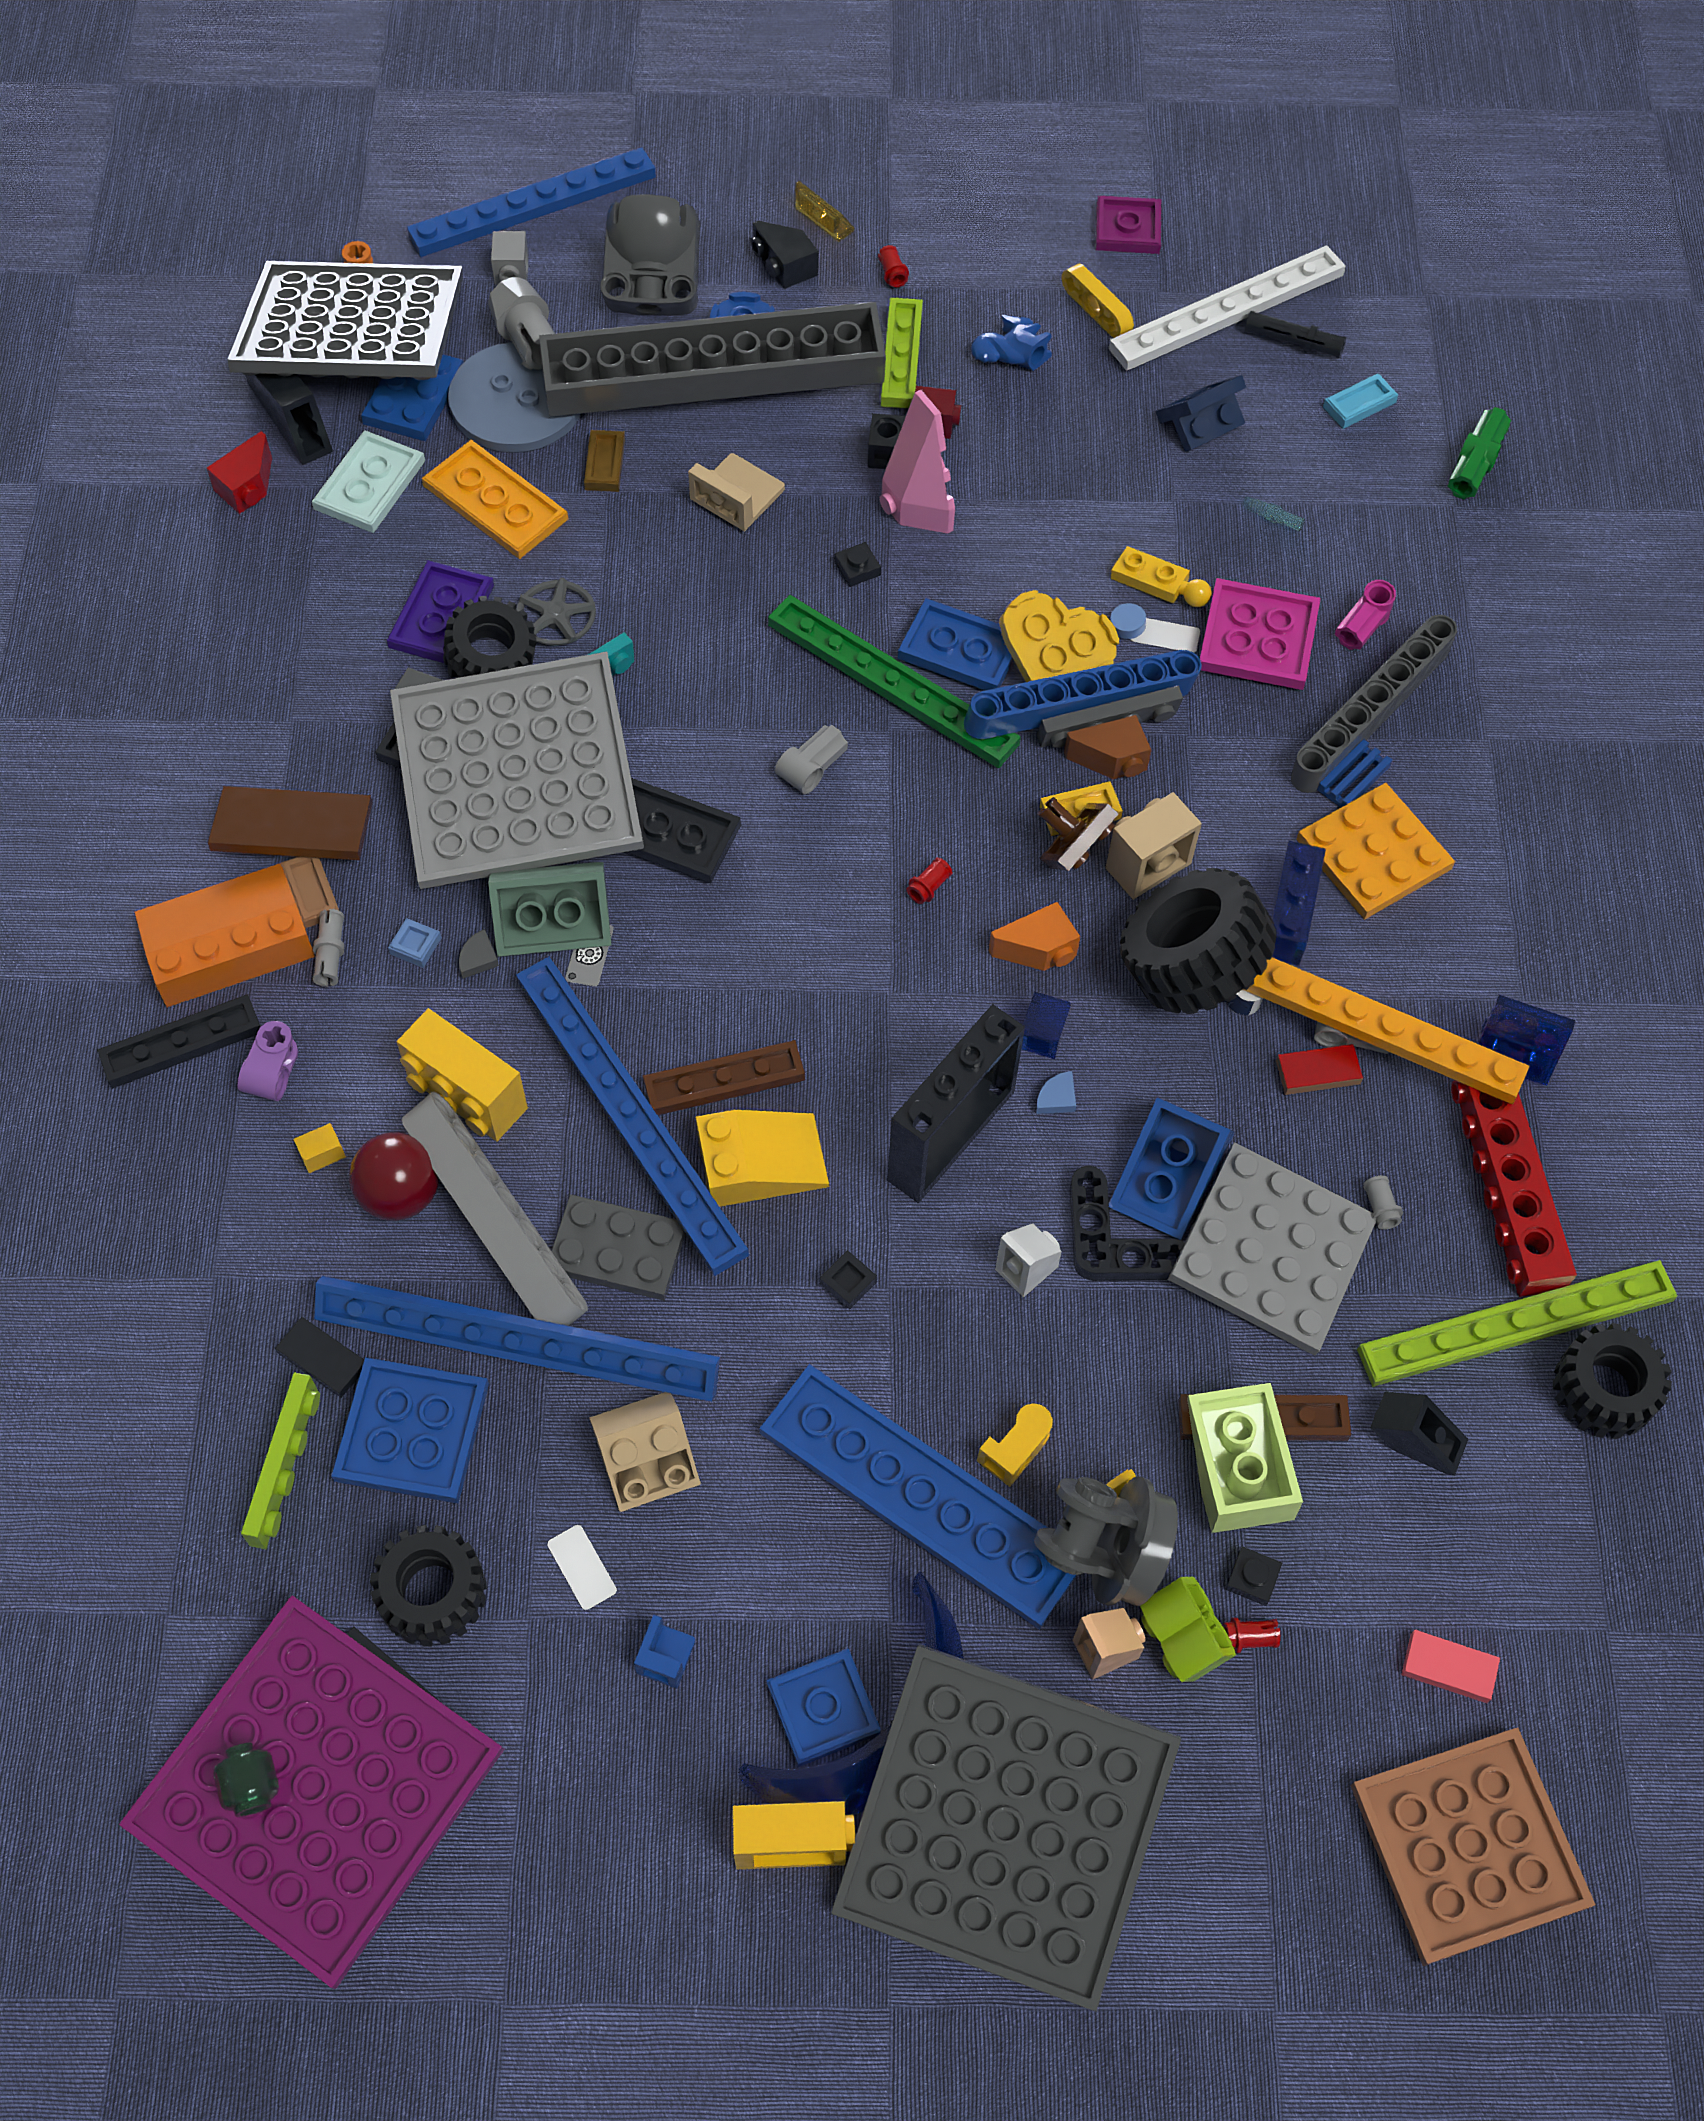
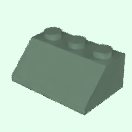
[488,862,612,957]

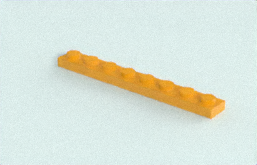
[1243,957,1530,1105]

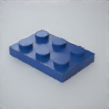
[361,354,464,442]
[898,598,1014,690]

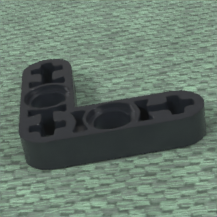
[1070,1166,1185,1281]

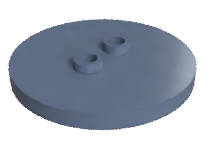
[448,342,581,452]

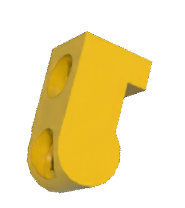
[977,1403,1053,1487]

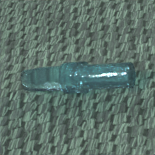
[1243,496,1305,531]

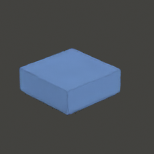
[388,918,442,968]

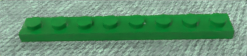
[768,595,1021,769]

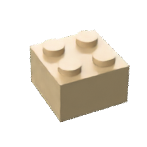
[1106,792,1202,900]

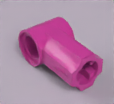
[1335,580,1396,650]

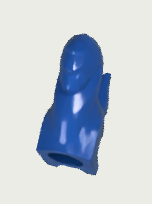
[971,315,1052,371]

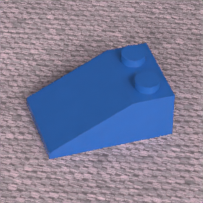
[1109,1097,1235,1240]

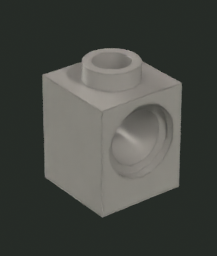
[491,231,529,285]

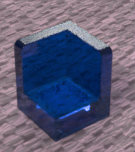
[1022,991,1071,1059]

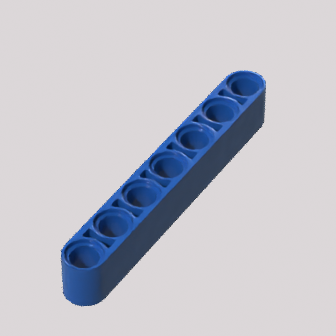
[963,650,1202,739]

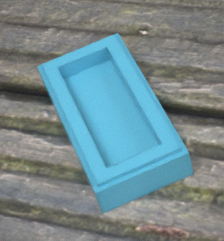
[1323,373,1398,429]

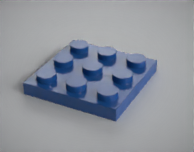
[331,1357,489,1504]

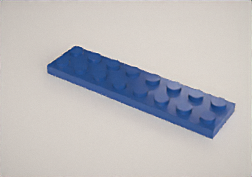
[759,1364,1077,1630]

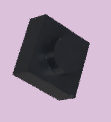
[834,542,881,587]
[820,1250,877,1310]
[1225,1546,1282,1606]

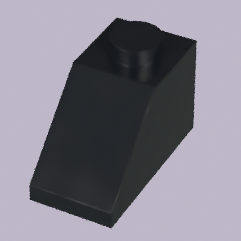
[1370,1392,1469,1475]

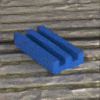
[1317,739,1392,807]

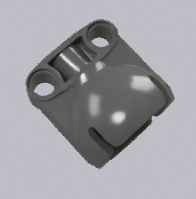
[600,194,701,316]

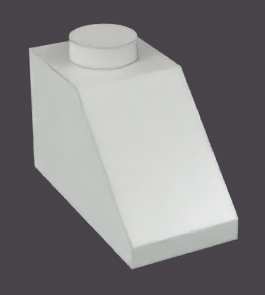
[995,1224,1062,1297]

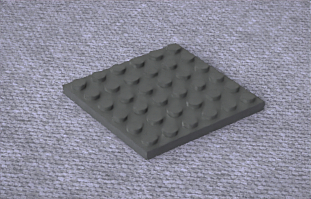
[228,261,463,380]
[831,1644,1181,2012]

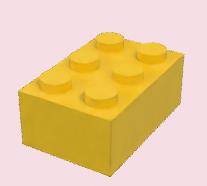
[396,1008,528,1142]

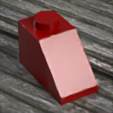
[207,431,272,514]

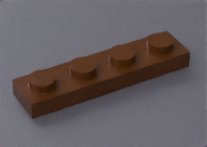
[643,1040,805,1115]
[1178,1394,1351,1441]

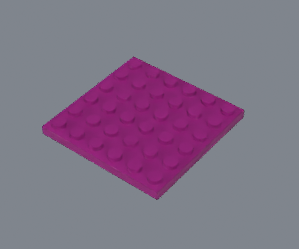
[119,1595,505,1989]

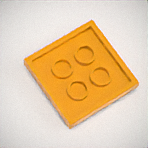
[1296,783,1455,920]

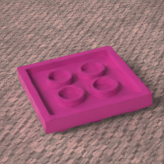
[1200,578,1321,690]

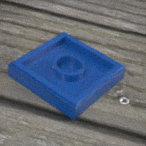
[766,1648,881,1767]

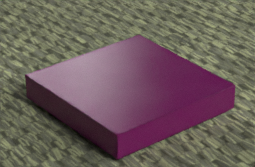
[1096,196,1161,254]

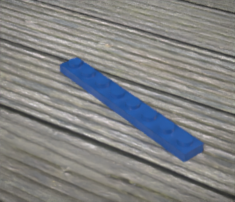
[407,147,656,258]

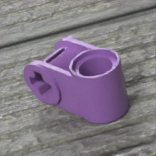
[238,1021,299,1102]

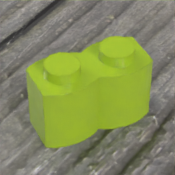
[1140,1577,1236,1682]

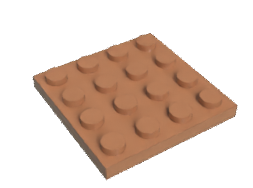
[1351,1727,1595,1966]

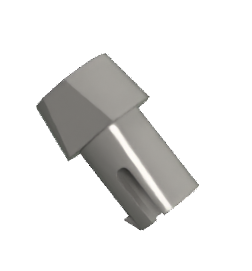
[488,277,555,370]

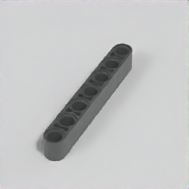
[1291,614,1457,793]

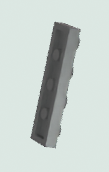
[1037,685,1183,748]

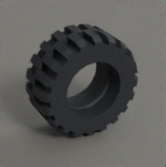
[1120,868,1276,1014]

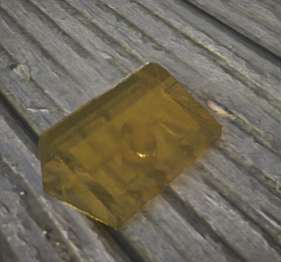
[795,181,855,242]

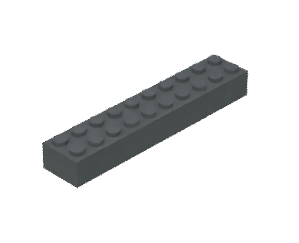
[539,302,886,417]

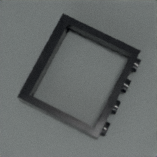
[887,1004,1025,1204]

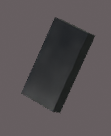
[275,1317,364,1398]

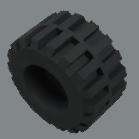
[443,596,536,678]
[1553,1323,1672,1439]
[370,1525,487,1647]

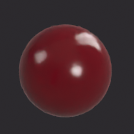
[349,1132,439,1221]

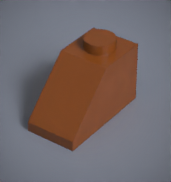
[1064,715,1152,779]

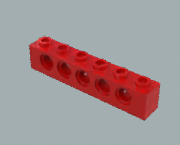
[1451,1080,1577,1297]

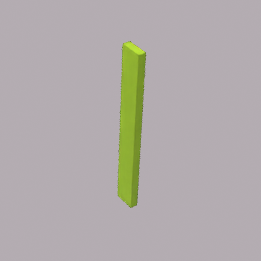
[1357,1260,1677,1387]

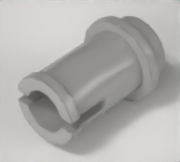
[1363,1175,1403,1230]

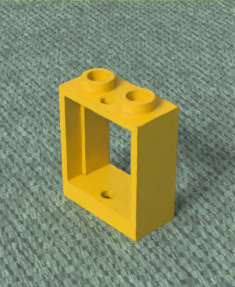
[733,1801,855,1870]

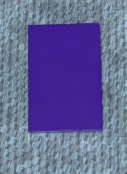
[387,560,494,663]

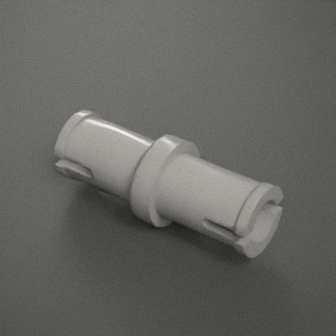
[313,909,344,987]

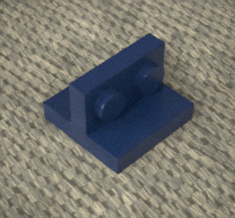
[1155,375,1247,452]

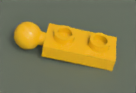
[1111,546,1212,607]

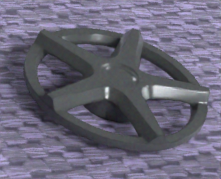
[516,577,596,646]

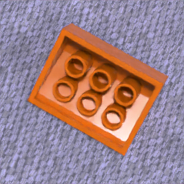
[135,863,315,1007]

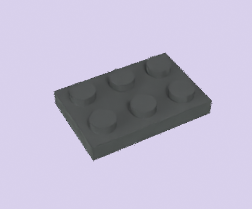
[551,1194,686,1301]

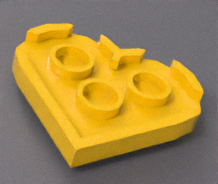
[999,590,1119,682]

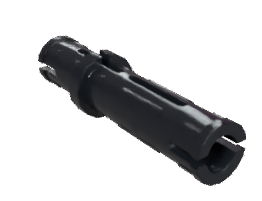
[1245,311,1346,358]

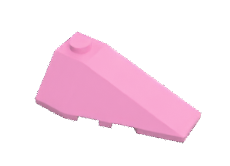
[880,390,955,534]

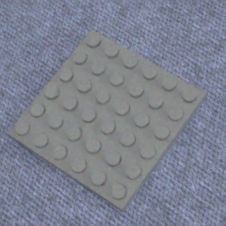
[390,652,644,889]

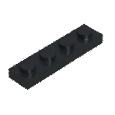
[97,994,261,1089]

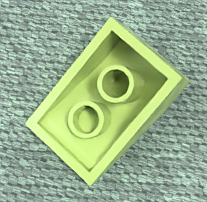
[1187,1383,1303,1533]

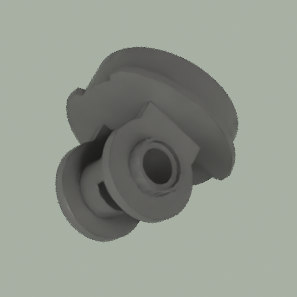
[1034,1476,1178,1606]

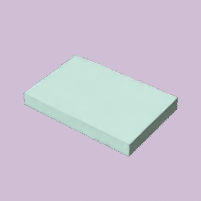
[312,430,425,533]

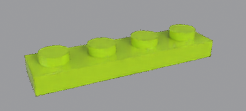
[881,297,923,408]
[241,1372,320,1549]

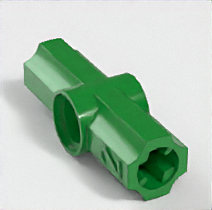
[1447,407,1511,500]

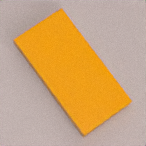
[422,440,569,560]

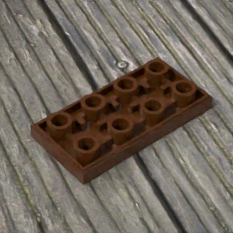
[208,786,373,860]

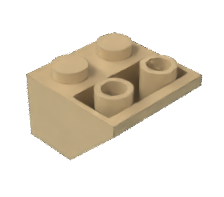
[590,1392,701,1512]

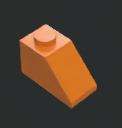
[989,902,1080,971]

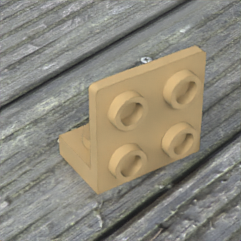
[688,453,785,532]

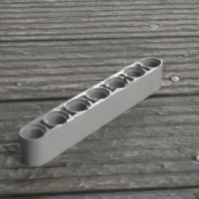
[402,1092,588,1326]

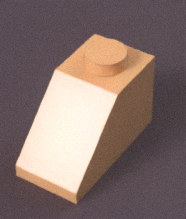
[1073,1608,1146,1680]

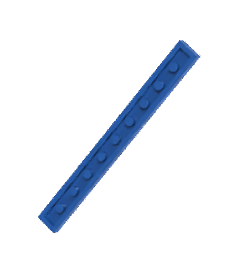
[516,956,749,1276]
[314,1276,720,1402]

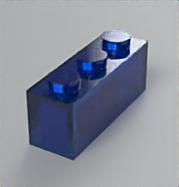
[1270,841,1326,966]

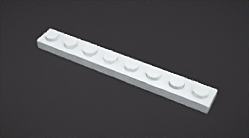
[1109,245,1346,371]

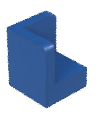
[634,1615,695,1689]

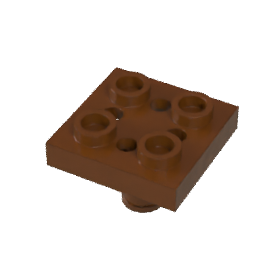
[1037,797,1119,871]

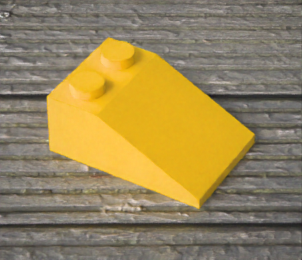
[696,1110,829,1207]

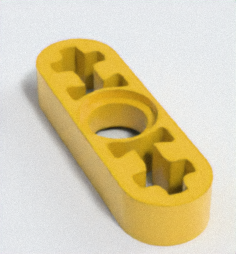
[1062,263,1134,338]

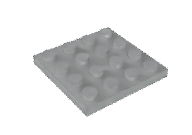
[1168,1142,1377,1356]

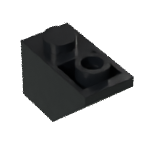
[751,220,818,289]

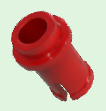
[878,245,909,288]
[907,857,953,904]
[1222,1617,1280,1653]

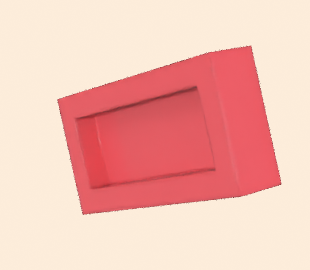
[1401,1630,1500,1703]

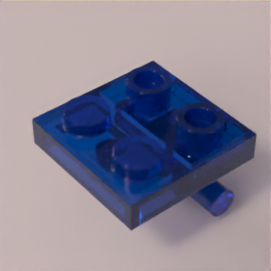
[1477,994,1575,1086]

